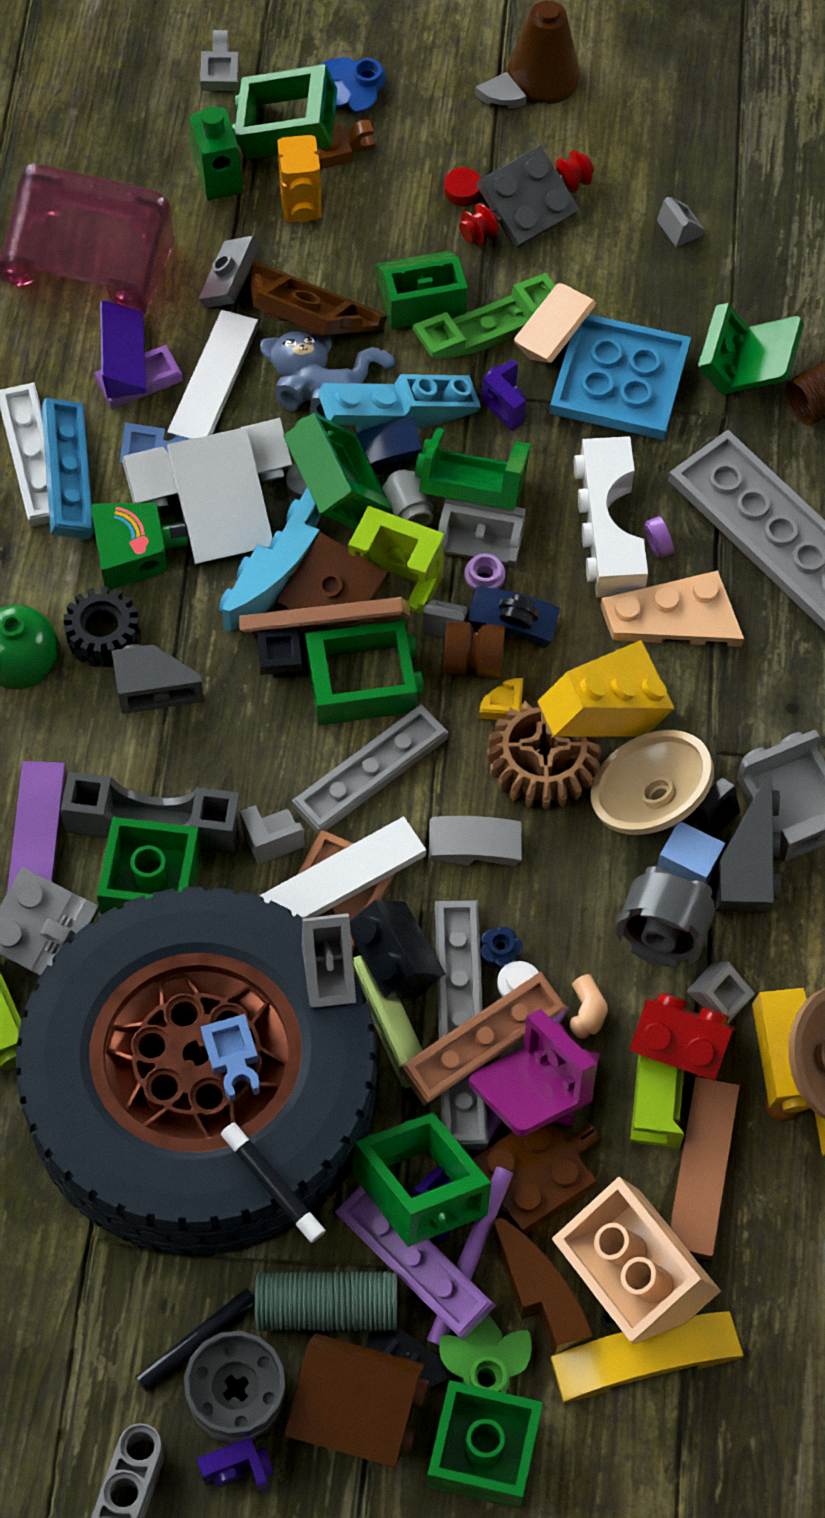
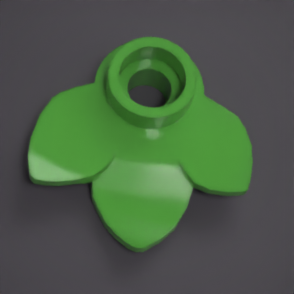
[439,1314,532,1393]

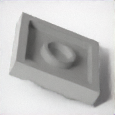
[0,867,100,976]

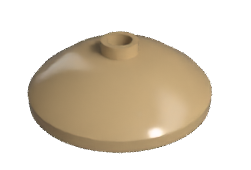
[591,730,714,835]

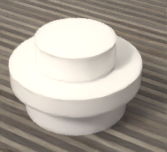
[497,961,539,997]

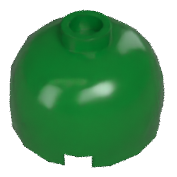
[0,604,60,689]

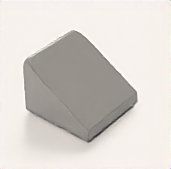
[687,962,755,1024]

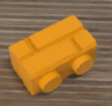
[277,135,322,223]

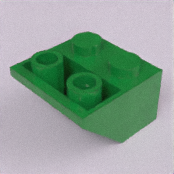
[374,251,468,330]

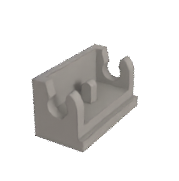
[438,498,526,567]

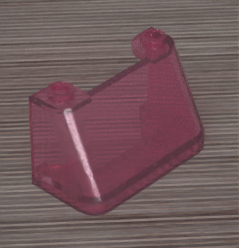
[0,164,174,314]

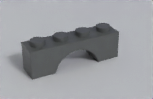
[61,771,241,853]

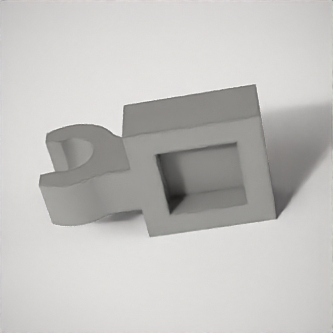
[200,30,239,91]

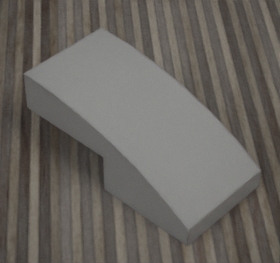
[429,816,522,867]

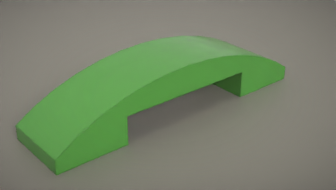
[412,273,555,358]

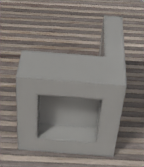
[240,805,305,865]

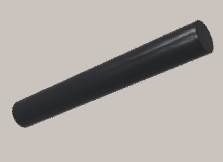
[135,1288,255,1392]

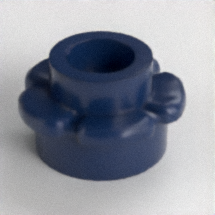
[480,926,523,968]

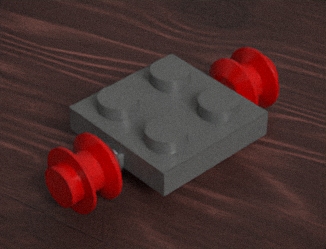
[459,145,594,249]

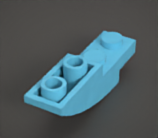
[318,374,481,432]
[219,487,322,632]

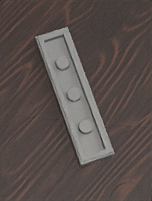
[292,704,448,835]

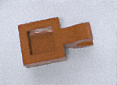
[317,120,375,169]

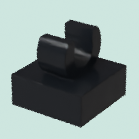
[257,628,302,678]
[695,778,740,837]

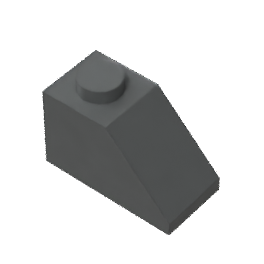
[112,644,204,714]

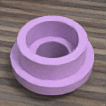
[464,553,505,590]

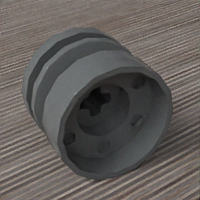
[184,1331,287,1445]

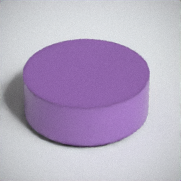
[644,516,674,559]

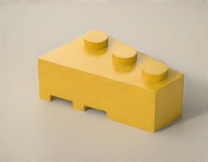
[538,640,675,737]

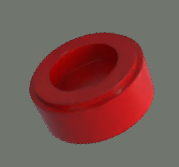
[444,167,481,206]

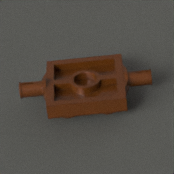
[471,1123,601,1235]

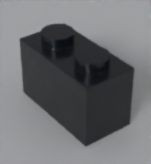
[350,900,446,999]

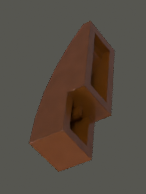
[492,1217,593,1355]

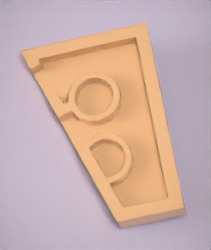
[600,571,744,647]

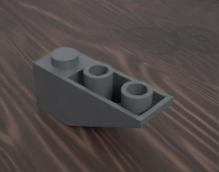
[716,776,781,913]

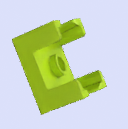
[348,506,444,615]

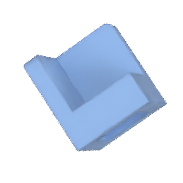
[657,822,725,885]

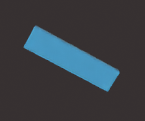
[42,398,94,540]

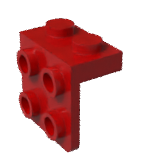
[629,992,735,1081]

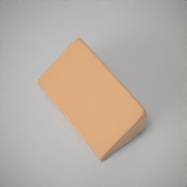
[514,283,597,363]

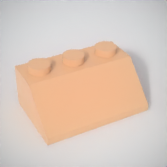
[552,1177,721,1344]

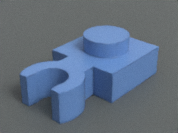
[120,422,189,463]
[200,1014,260,1102]

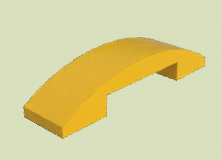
[550,1311,744,1404]

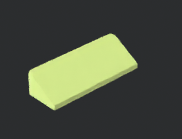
[353,955,423,1089]

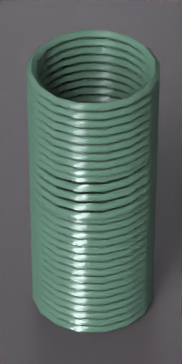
[255,1270,397,1333]

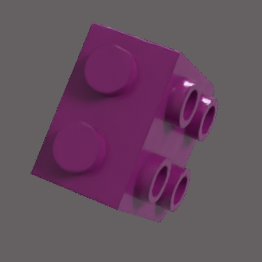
[469,1009,597,1136]

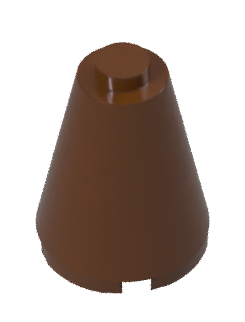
[507,1,580,104]

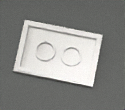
[167,427,273,564]

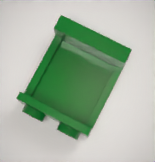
[415,428,531,511]

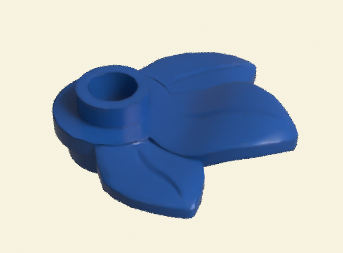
[319,57,386,113]

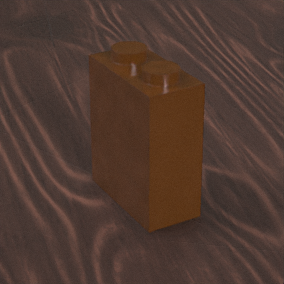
[284,1333,429,1468]

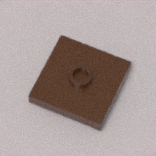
[277,532,390,631]

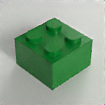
[97,817,201,915]
[427,1380,543,1509]

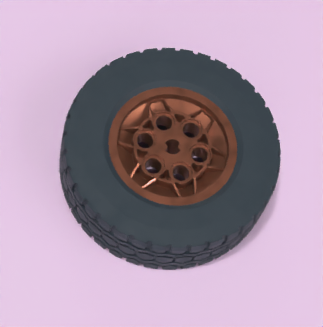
[16,887,377,1256]

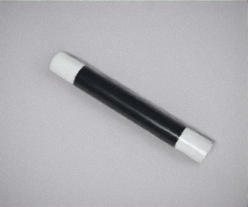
[220,1122,326,1243]

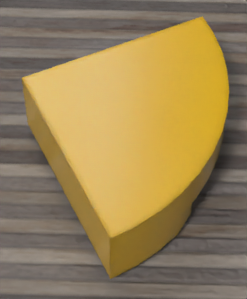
[479,678,523,720]

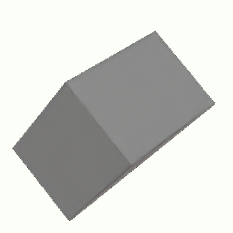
[302,913,356,1008]

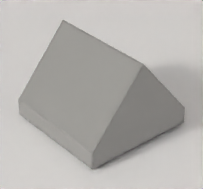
[657,197,705,247]
[422,599,469,638]

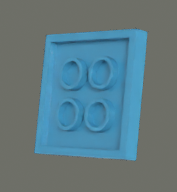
[549,314,691,440]

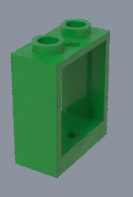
[232,64,338,160]
[283,413,392,530]
[305,620,424,725]
[352,1112,491,1247]

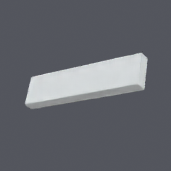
[167,310,259,440]
[0,382,50,527]
[260,816,426,918]

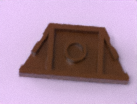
[249,261,388,335]

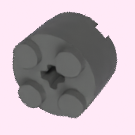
[616,866,715,967]

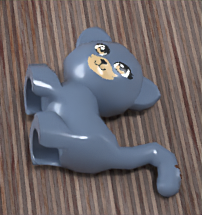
[260,331,395,418]

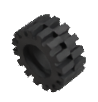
[64,587,141,667]

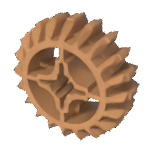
[486,700,601,810]

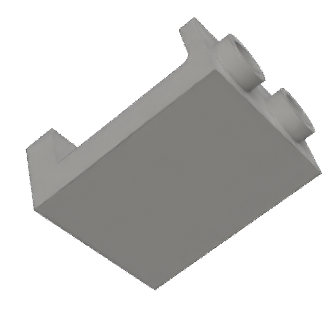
[737,730,825,862]

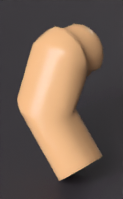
[570,974,608,1039]

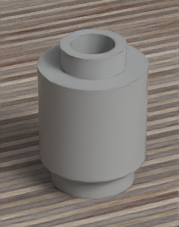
[382,470,433,527]

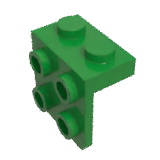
[698,303,804,395]

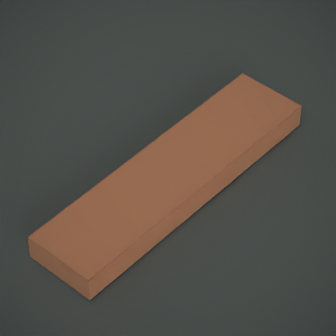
[239,597,411,637]
[398,972,566,1106]
[670,1077,740,1261]

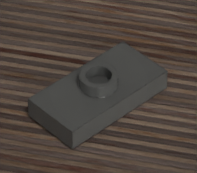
[198,236,260,308]

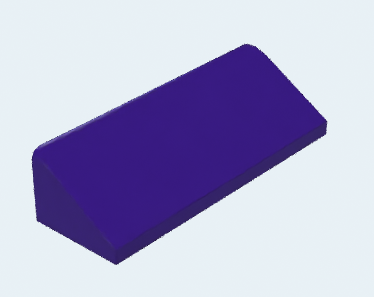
[100,301,147,398]

